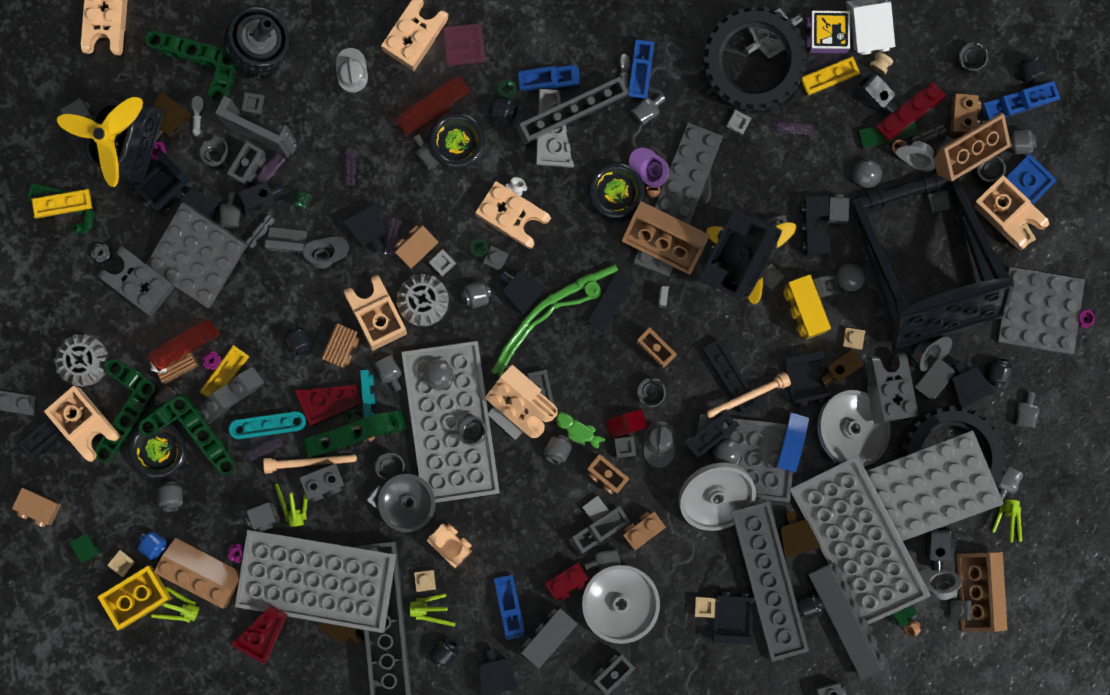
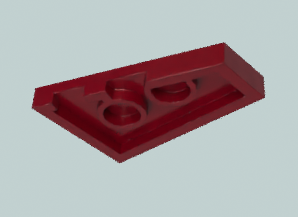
[295,385,363,426]
[231,606,288,664]

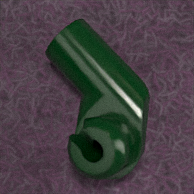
[72,210,95,235]

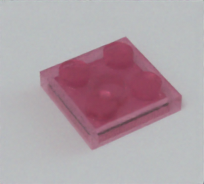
[443,24,485,66]

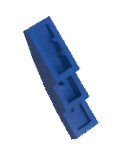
[981,81,1060,121]

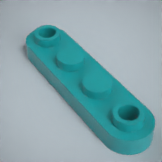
[229,412,307,439]

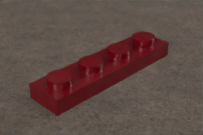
[876,82,946,142]

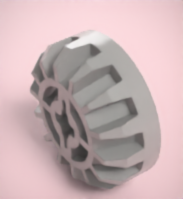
[397,274,449,327]
[54,334,109,387]

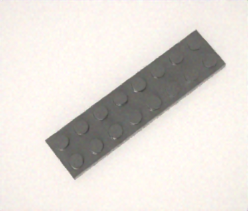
[633,123,723,277]
[731,501,809,661]

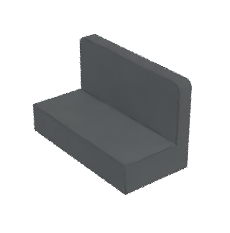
[265,227,307,254]

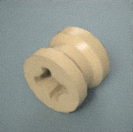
[869,52,893,75]

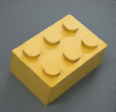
[783,275,831,340]
[98,566,172,630]

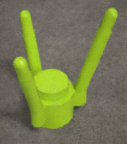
[275,484,308,527]
[992,499,1022,543]
[151,587,200,623]
[410,594,455,626]

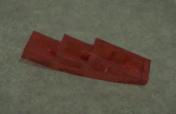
[396,76,471,135]
[147,319,220,372]

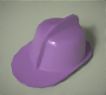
[629,148,669,187]

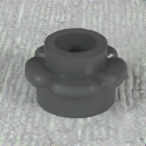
[91,243,110,262]

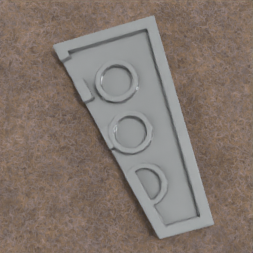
[535,89,574,168]

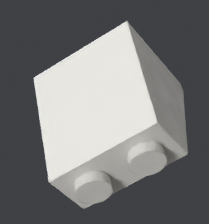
[846,0,895,55]

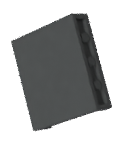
[215,96,297,158]

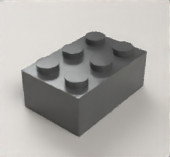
[521,607,578,668]

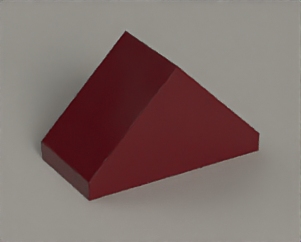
[606,409,648,439]

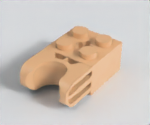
[81,0,128,56]
[381,0,449,71]
[974,175,1049,250]
[475,181,551,249]
[344,275,407,351]
[485,365,558,438]
[44,386,120,462]
[427,524,472,568]

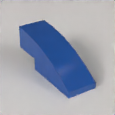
[628,40,654,99]
[518,65,580,91]
[775,412,809,473]
[494,575,526,640]

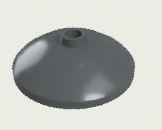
[378,474,436,532]

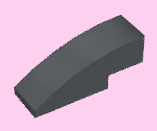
[568,506,630,556]

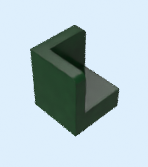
[70,533,102,563]
[891,605,917,628]

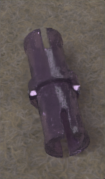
[253,152,286,185]

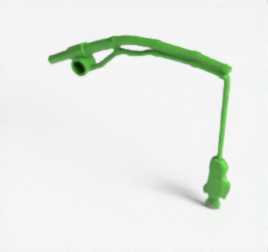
[491,264,618,449]

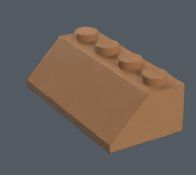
[934,113,1011,181]
[622,201,710,275]
[154,538,241,609]
[957,552,1007,632]

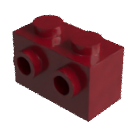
[545,563,588,601]

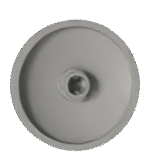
[817,390,890,466]
[678,463,756,531]
[582,565,660,644]

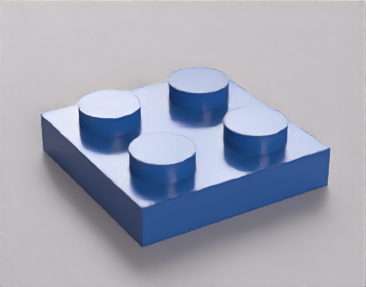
[1006,154,1057,205]

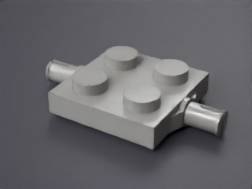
[745,8,803,60]

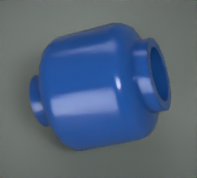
[138,531,167,560]

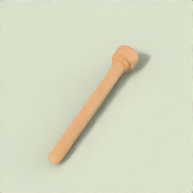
[707,372,791,418]
[264,454,357,474]

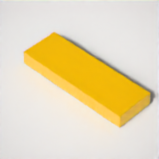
[801,56,860,96]
[31,189,93,218]
[200,345,250,398]

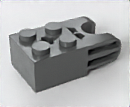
[97,246,175,317]
[865,352,919,424]

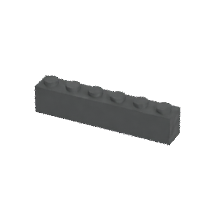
[516,77,629,145]
[809,561,887,680]

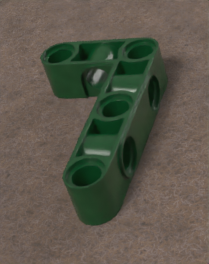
[145,31,237,107]
[95,359,158,463]
[139,393,235,476]
[302,410,407,458]

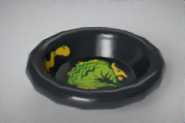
[428,113,485,168]
[588,163,645,218]
[129,422,186,479]

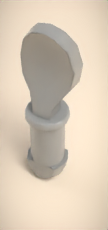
[619,54,631,91]
[191,96,203,136]

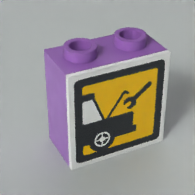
[806,11,850,53]

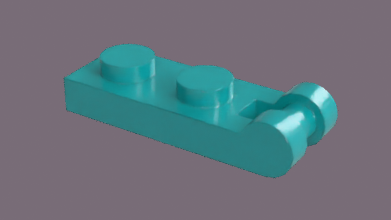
[360,370,376,418]

